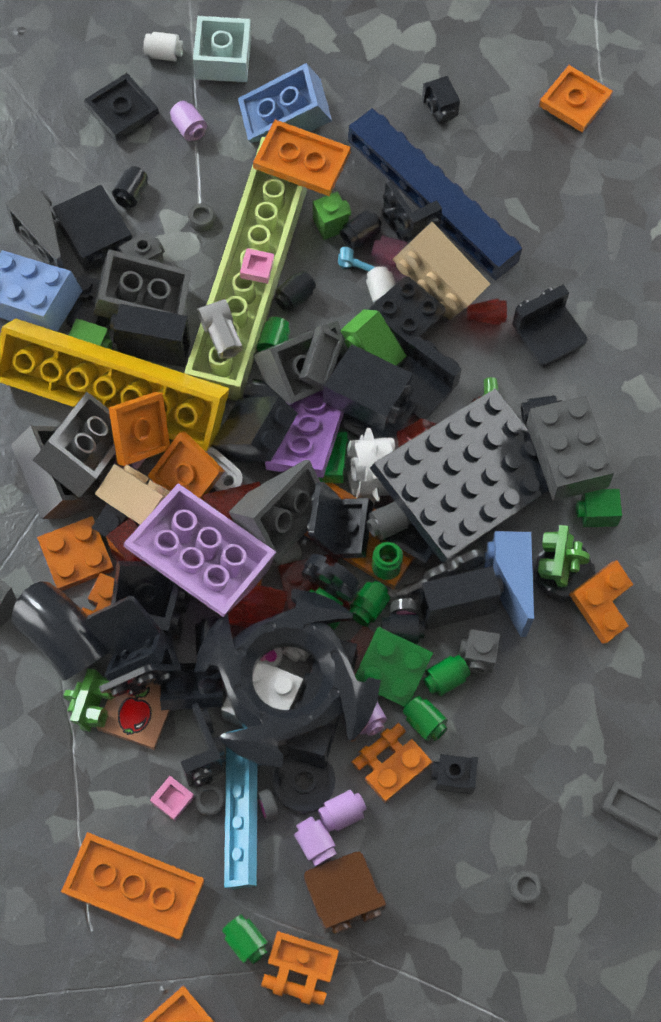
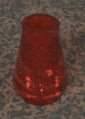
[467,298,507,325]

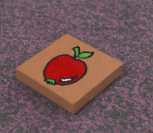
[97,683,171,750]

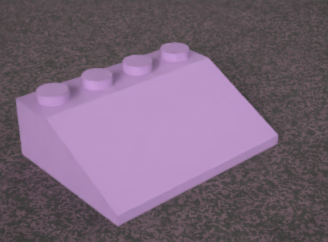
[123,483,276,617]

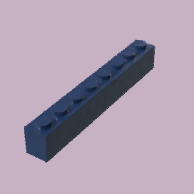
[348,108,522,281]

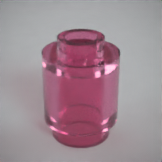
[372,236,408,268]

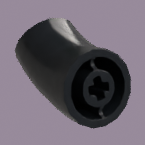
[12,581,109,681]

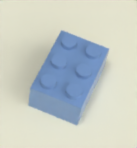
[0,250,83,332]

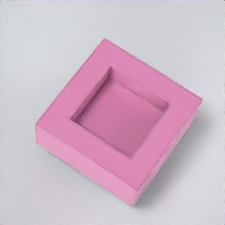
[240,248,274,284]
[150,776,194,821]

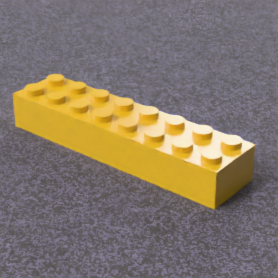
[0,318,230,451]

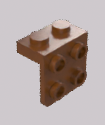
[304,851,386,935]

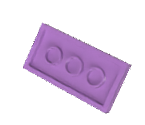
[265,391,344,478]

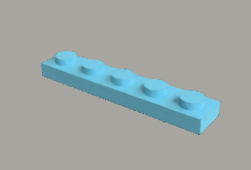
[224,728,257,889]

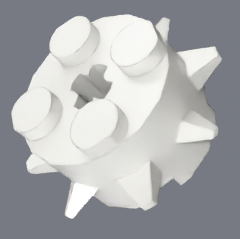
[347,428,395,507]

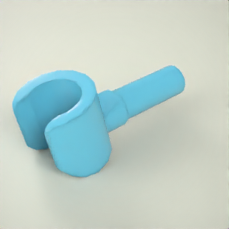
[338,247,375,271]

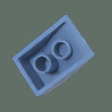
[238,63,332,143]
[484,531,534,637]

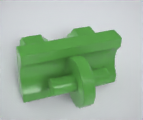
[538,525,590,587]
[63,668,114,732]

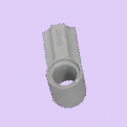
[197,299,242,359]

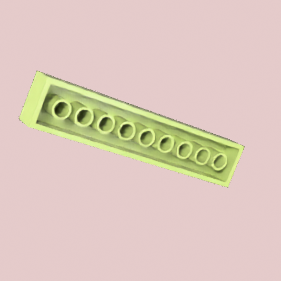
[184,137,308,401]

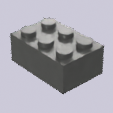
[93,250,191,318]
[32,392,116,497]
[526,396,614,501]

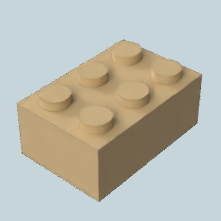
[392,222,490,320]

